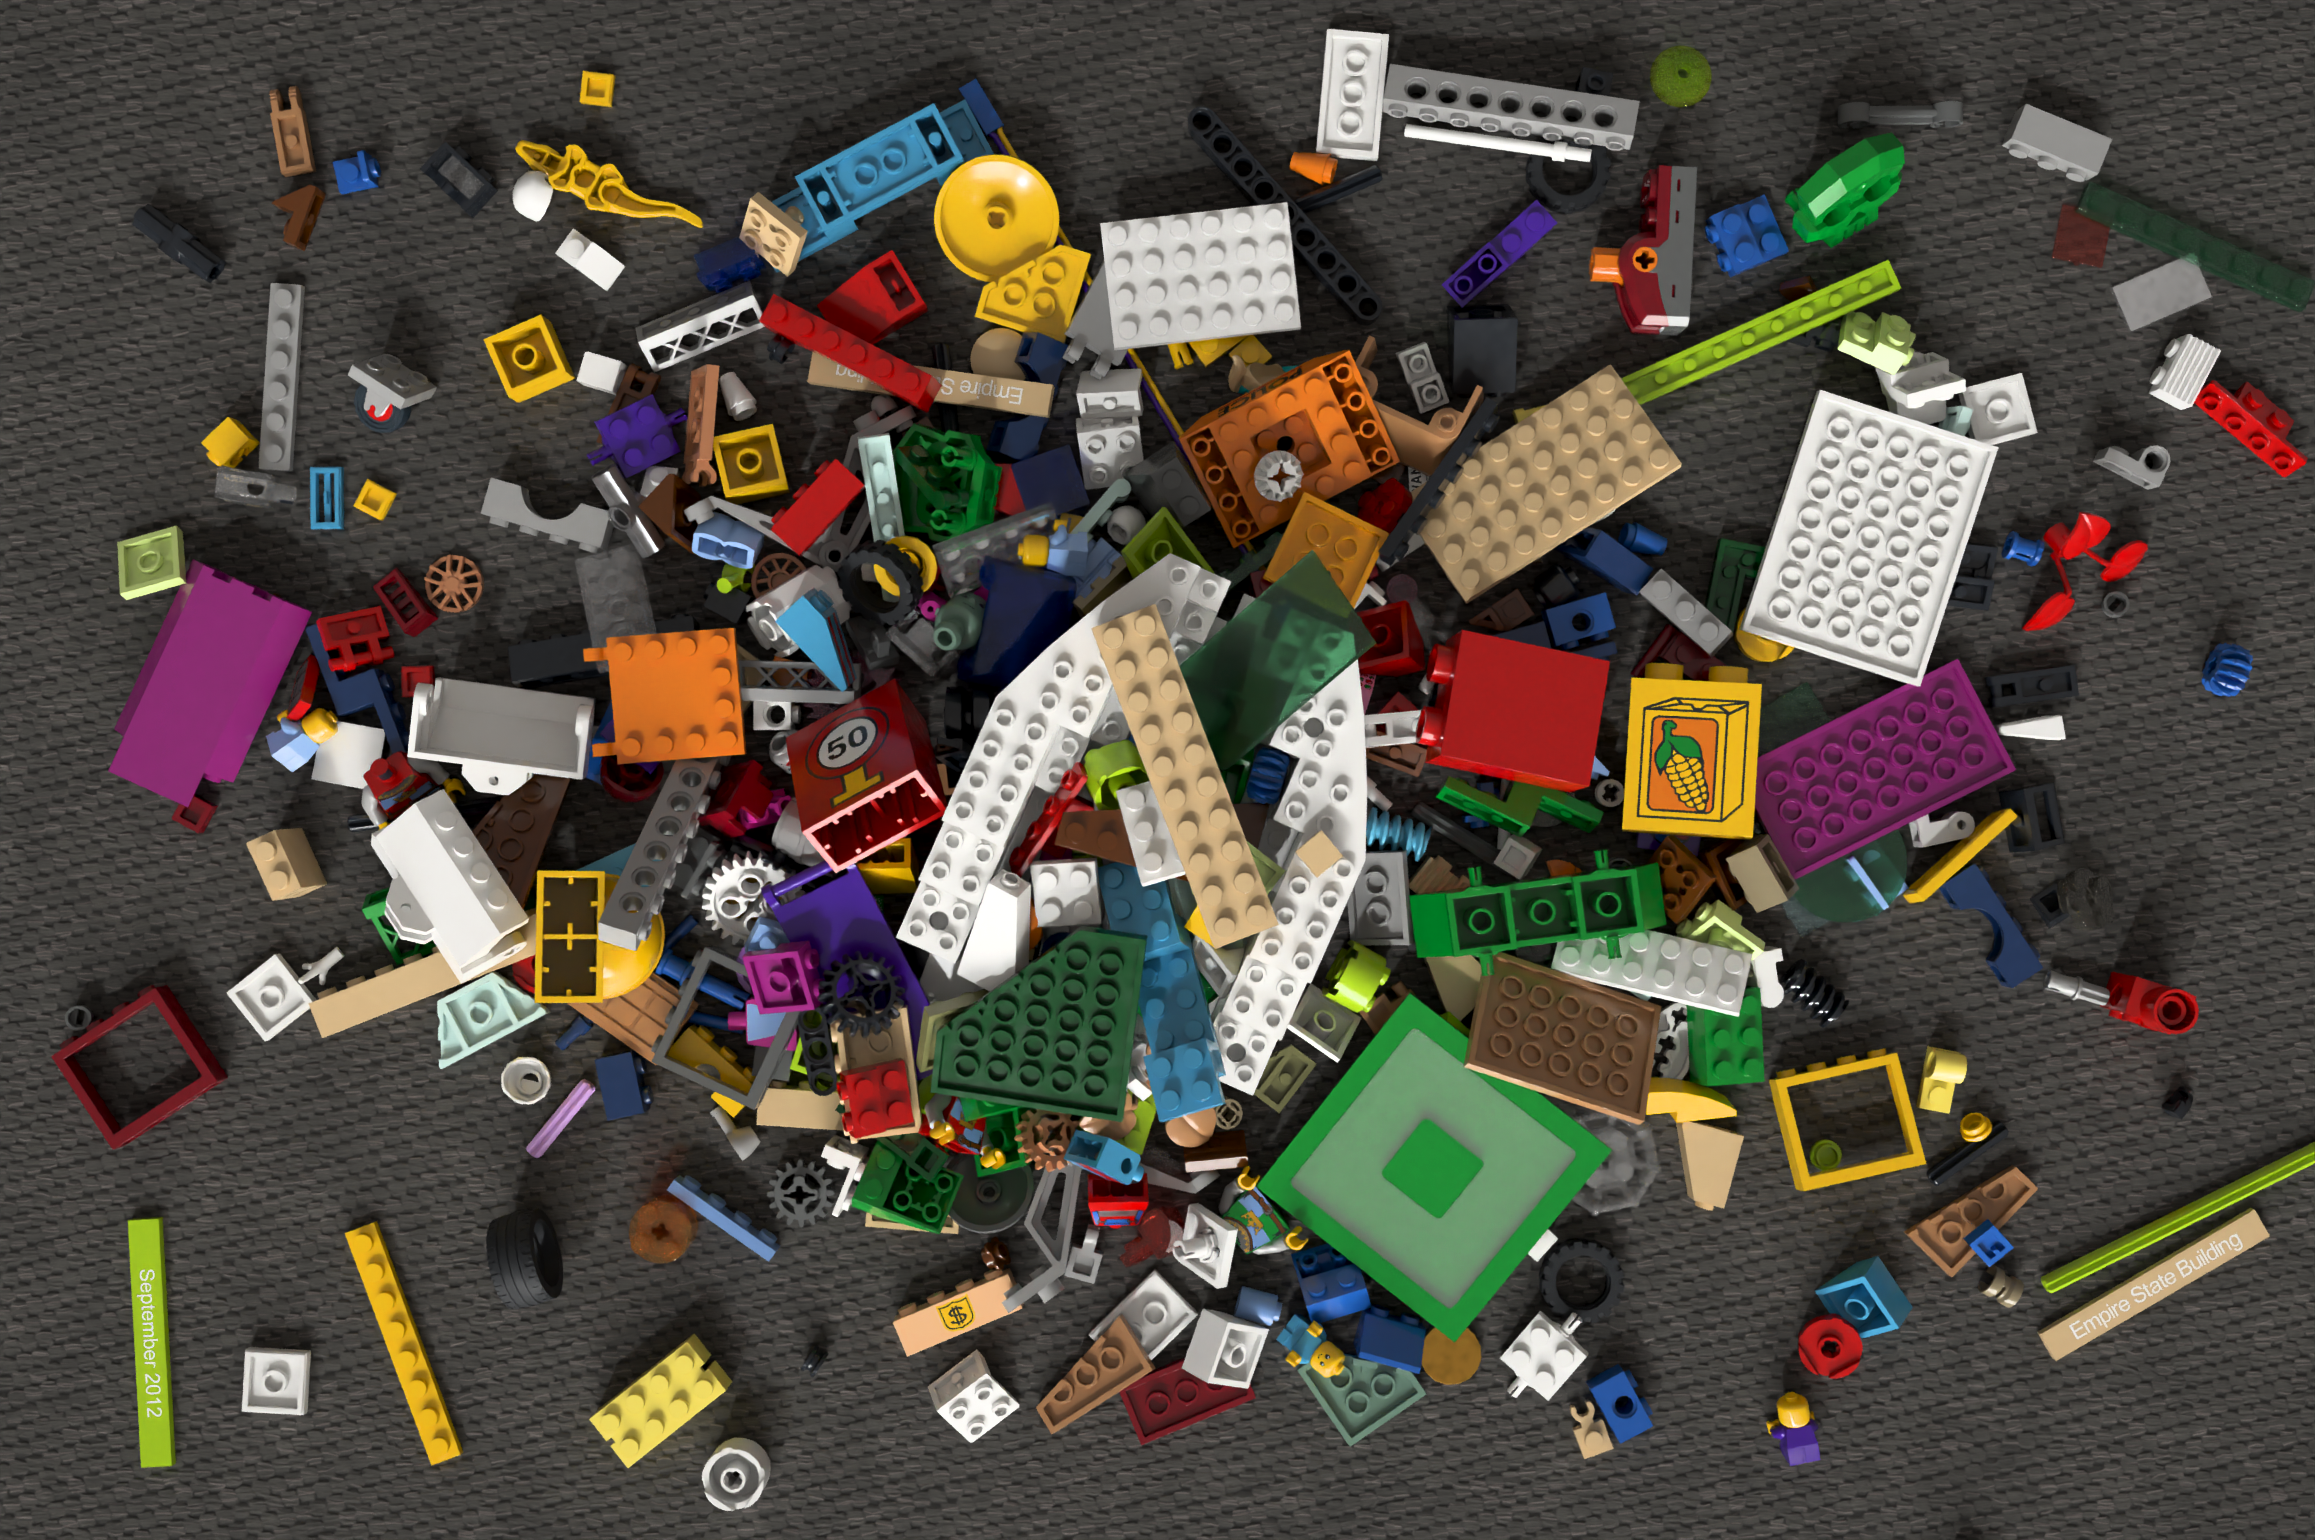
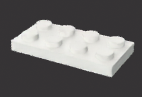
[1316,29,1389,161]

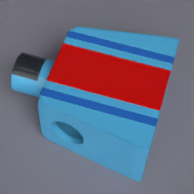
[1063,1130,1144,1185]

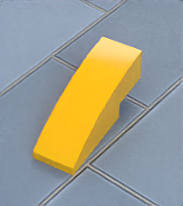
[1646,1077,1737,1123]

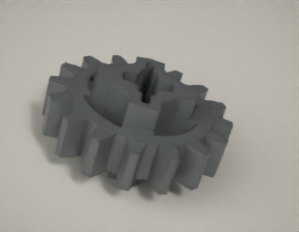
[767,1157,836,1227]

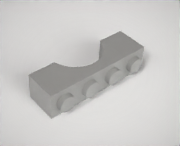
[481,478,614,554]

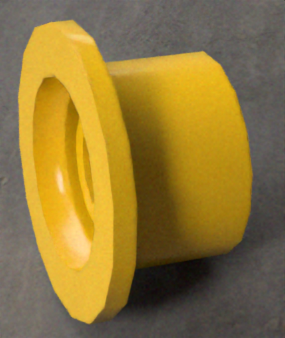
[874,536,937,597]

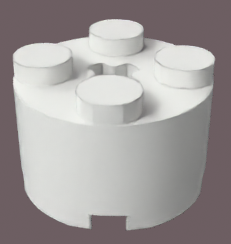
[702,1438,771,1511]

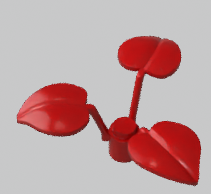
[2021,512,2148,631]

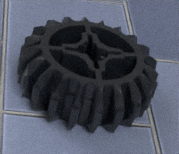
[817,951,905,1038]

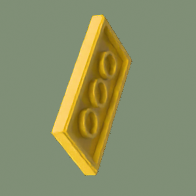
[1903,808,2018,903]

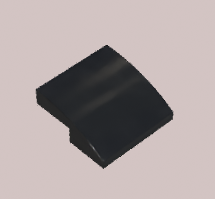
[1947,542,1998,611]

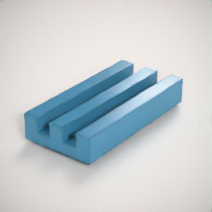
[310,467,344,530]

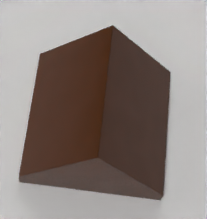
[638,474,701,554]
[1698,838,1747,911]

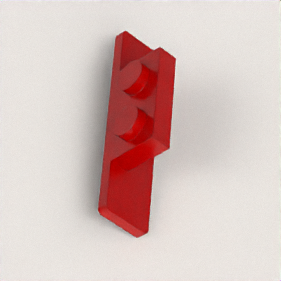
[2194,380,2308,477]
[1009,762,1094,878]

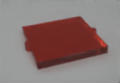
[2052,205,2113,268]

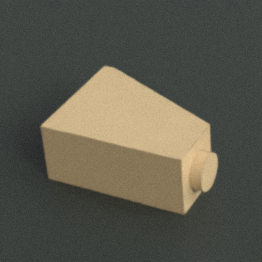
[1424,955,1481,1021]
[1676,1121,1744,1211]

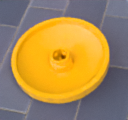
[934,154,1059,282]

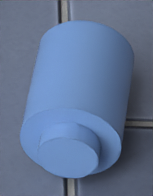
[1234,1286,1282,1326]

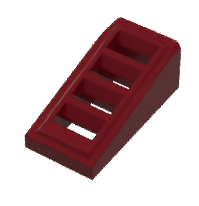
[373,568,438,637]

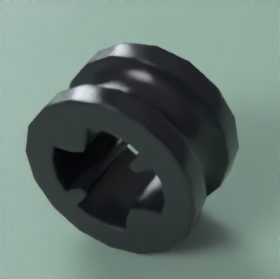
[801,1345,829,1377]

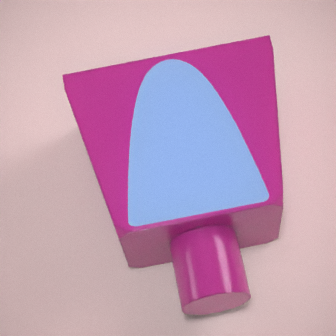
[728,997,800,1051]

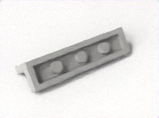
[636,281,765,373]
[738,660,861,704]

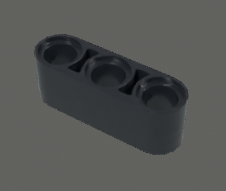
[798,1003,841,1096]

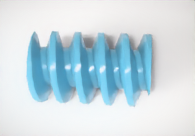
[1366,807,1432,862]

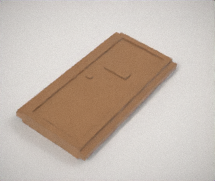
[534,971,700,1065]

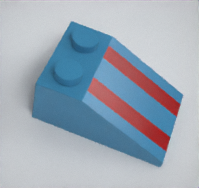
[775,588,857,692]

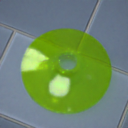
[1650,46,1712,107]

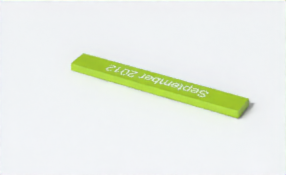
[128,1217,176,1468]

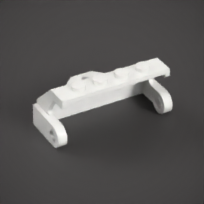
[407,677,596,796]
[371,789,529,984]

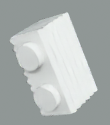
[2149,334,2221,410]

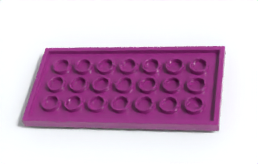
[1754,659,2016,880]

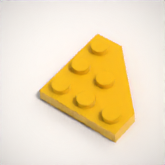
[975,245,1092,344]

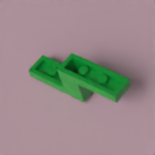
[1436,776,1604,838]

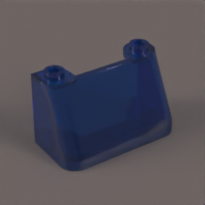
[957,555,1077,690]

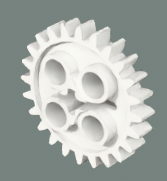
[702,851,805,945]

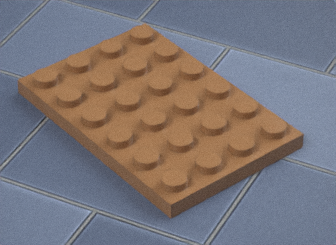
[1463,952,1662,1125]

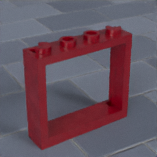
[51,984,228,1150]

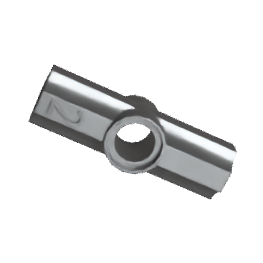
[592,464,665,558]

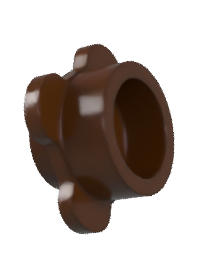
[981,1237,1011,1271]

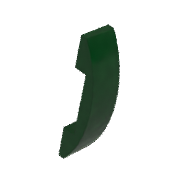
[835,1103,950,1182]

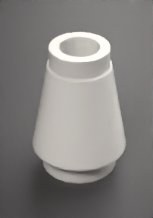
[718,372,757,421]

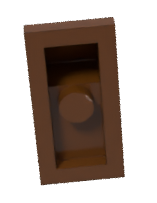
[271,184,326,251]

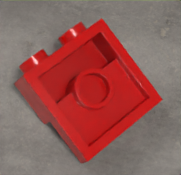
[836,1058,914,1139]

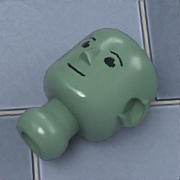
[933,593,993,651]

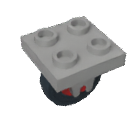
[348,354,437,433]

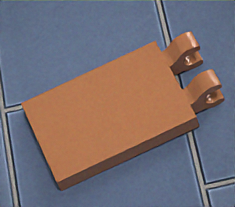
[682,364,720,487]

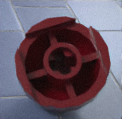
[600,755,664,803]

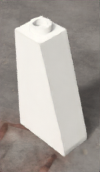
[957,869,1031,992]

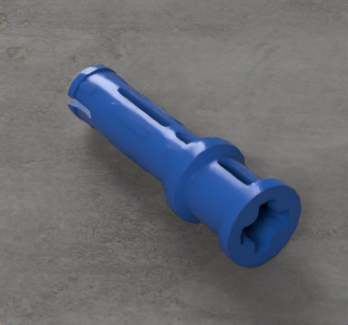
[656,949,750,1012]

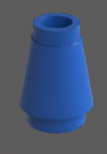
[1618,522,1667,556]

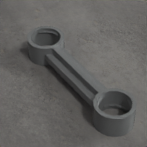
[1837,101,1963,129]

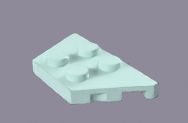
[437,971,550,1069]

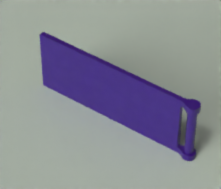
[761,860,933,1081]

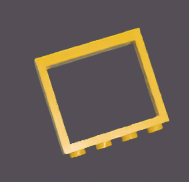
[1769,1048,1926,1191]

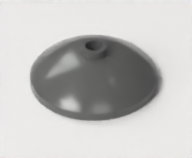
[946,1153,1034,1234]

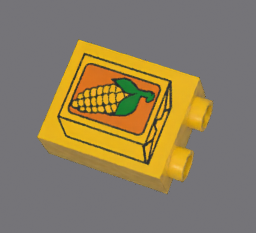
[1622,663,1762,840]

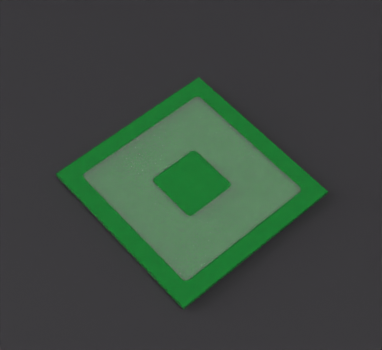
[1256,992,1612,1343]

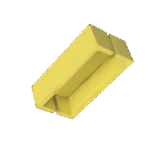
[589,1334,732,1468]

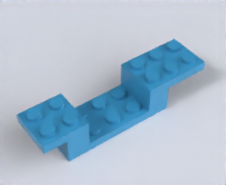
[772,99,994,273]
[1098,862,1226,1122]

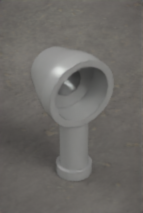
[710,1106,761,1161]

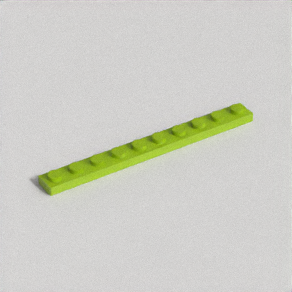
[1621,260,1901,405]

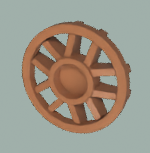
[751,553,806,599]
[424,555,484,613]

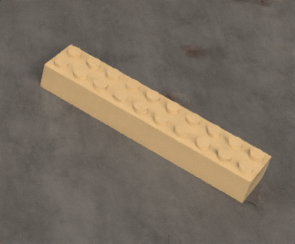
[1091,604,1279,949]

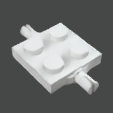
[1500,1311,1589,1401]

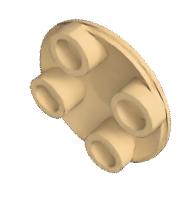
[970,328,1026,381]

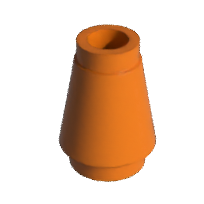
[1290,152,1338,185]

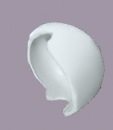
[513,171,553,222]
[501,1057,551,1105]

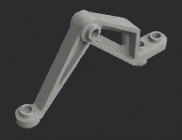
[684,405,917,572]
[1002,1151,1220,1313]

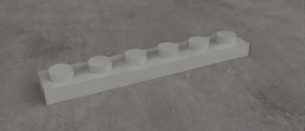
[259,283,305,471]

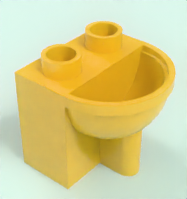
[534,871,665,1003]

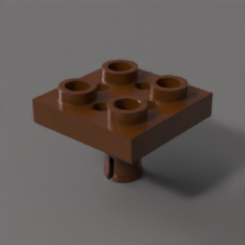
[1646,835,1717,924]

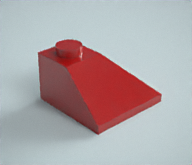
[1350,600,1425,677]

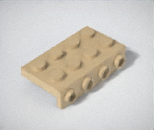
[830,1005,922,1144]

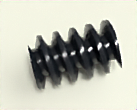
[1779,959,1849,1028]

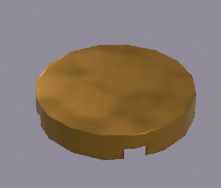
[1422,1326,1481,1385]

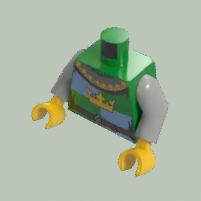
[1218,1166,1308,1255]

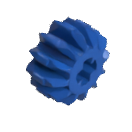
[2202,643,2253,697]
[1246,747,1290,805]

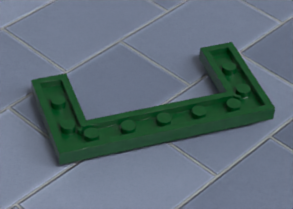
[1704,538,1766,633]

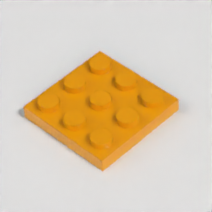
[1263,492,1389,620]

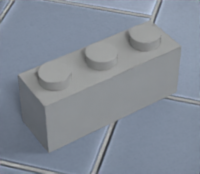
[2002,104,2112,182]
[1639,569,1733,658]

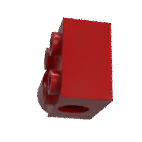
[2100,972,2199,1035]

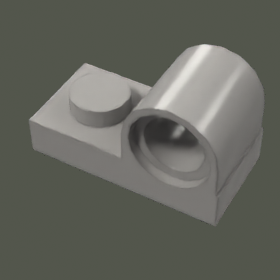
[2093,445,2170,490]

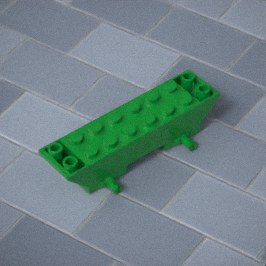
[1409,849,1666,976]

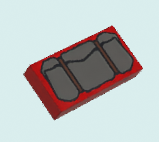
[286,654,320,722]

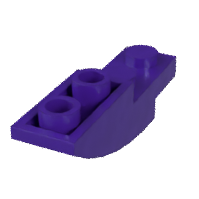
[1442,200,1557,308]

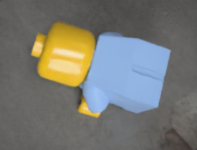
[1017,519,1088,577]
[266,708,338,772]

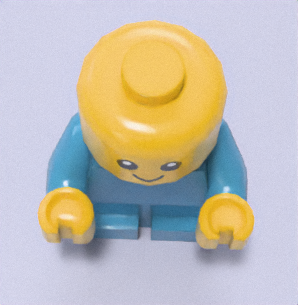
[1276,1314,1345,1378]

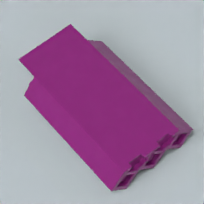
[108,559,312,807]

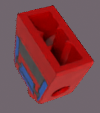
[1087,1173,1149,1229]

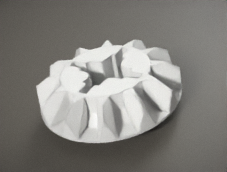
[1254,450,1304,502]

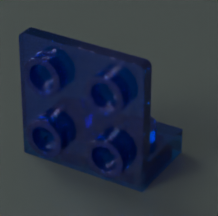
[694,237,767,293]
[1011,444,1091,524]

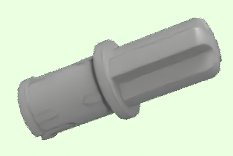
[2043,970,2110,1006]

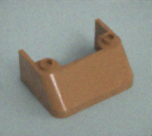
[1355,336,1484,477]

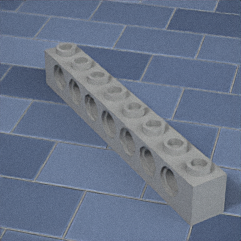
[1383,64,1640,151]
[598,755,731,951]

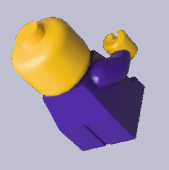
[1766,1392,1821,1466]

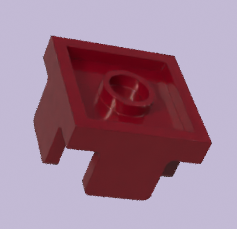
[697,760,774,838]

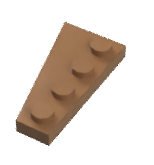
[1904,1165,2038,1277]

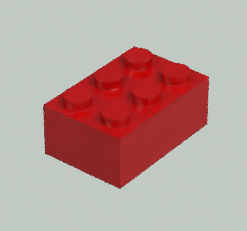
[770,459,865,557]

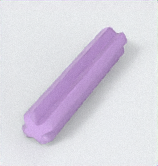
[526,1079,596,1158]

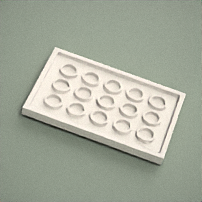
[1100,202,1301,350]

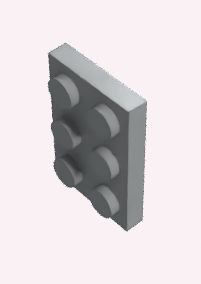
[1347,850,1414,945]

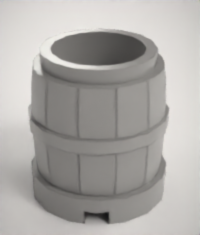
[772,800,840,879]

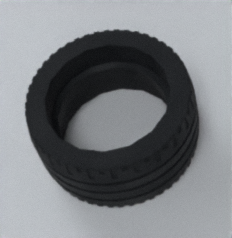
[486,1208,564,1309]

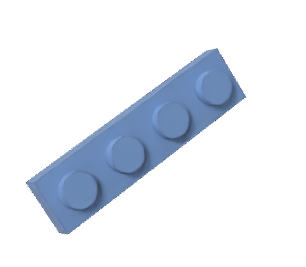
[667,1175,780,1262]

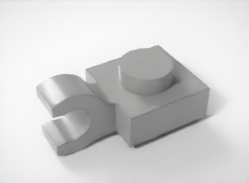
[1064,1224,1103,1284]

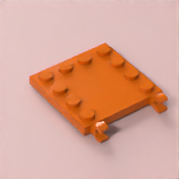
[583,628,747,764]

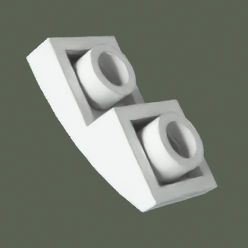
[1395,342,1449,414]

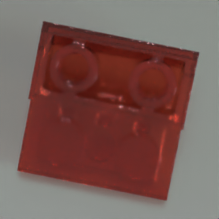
[1119,1206,1185,1268]

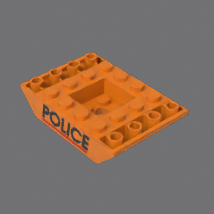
[1178,349,1400,548]

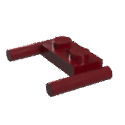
[1630,624,1726,681]

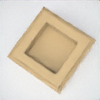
[1295,830,1343,878]

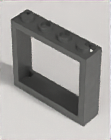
[651,945,800,1110]

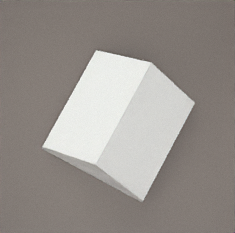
[1287,984,1361,1062]

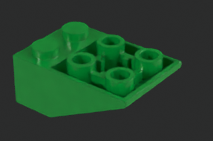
[852,1141,964,1234]

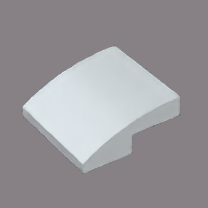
[311,721,385,789]

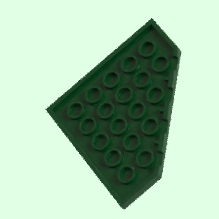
[931,926,1148,1122]

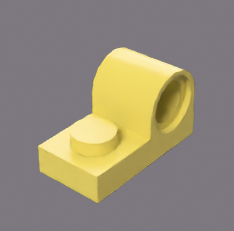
[1916,1046,1967,1114]

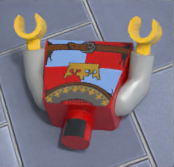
[361,751,465,830]
[918,1093,1006,1169]

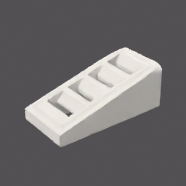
[1993,715,2065,740]

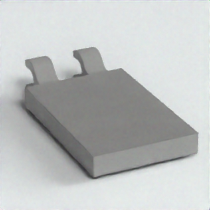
[1062,260,1128,380]

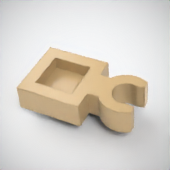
[1570,1399,1613,1459]

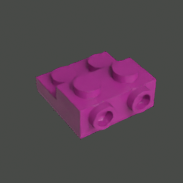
[742,941,825,1014]

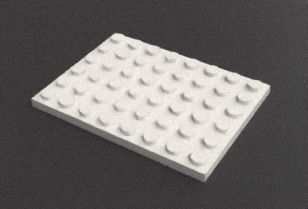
[1739,390,1999,686]

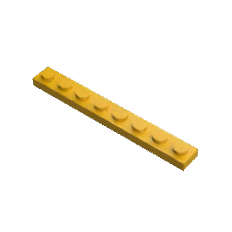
[345,1221,463,1466]

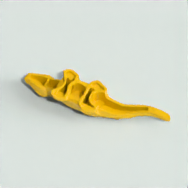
[515,140,703,228]

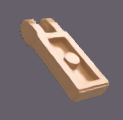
[269,86,316,177]

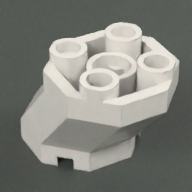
[746,565,852,658]

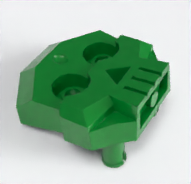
[1785,132,1905,248]
[892,423,1002,545]

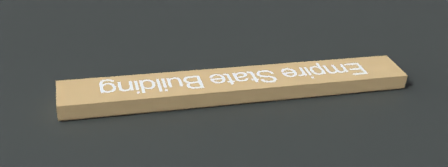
[807,352,1055,418]
[2037,1208,2270,1361]

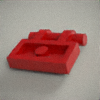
[316,606,394,672]

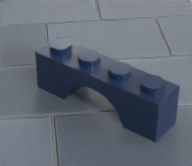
[986,332,1069,464]
[1939,862,2043,988]

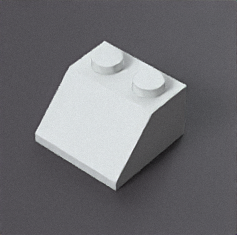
[1182,1309,1269,1389]

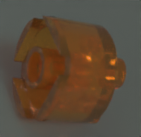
[629,1195,698,1264]

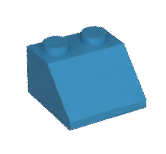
[1815,1256,1913,1339]

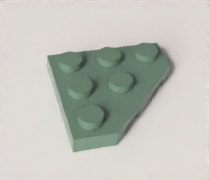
[1296,1354,1426,1447]

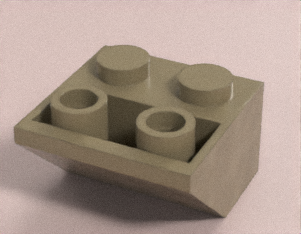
[1725,834,1800,913]

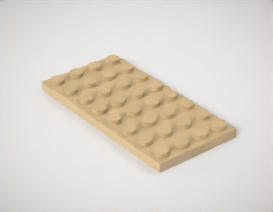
[1411,364,1682,604]

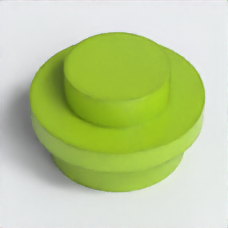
[1810,1139,1842,1171]

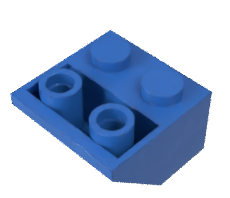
[1291,1243,1372,1323]

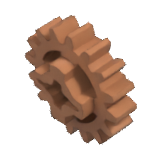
[1014,1108,1079,1172]

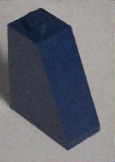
[1554,527,1653,595]

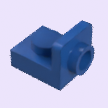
[333,150,381,195]
[1963,1219,2014,1267]

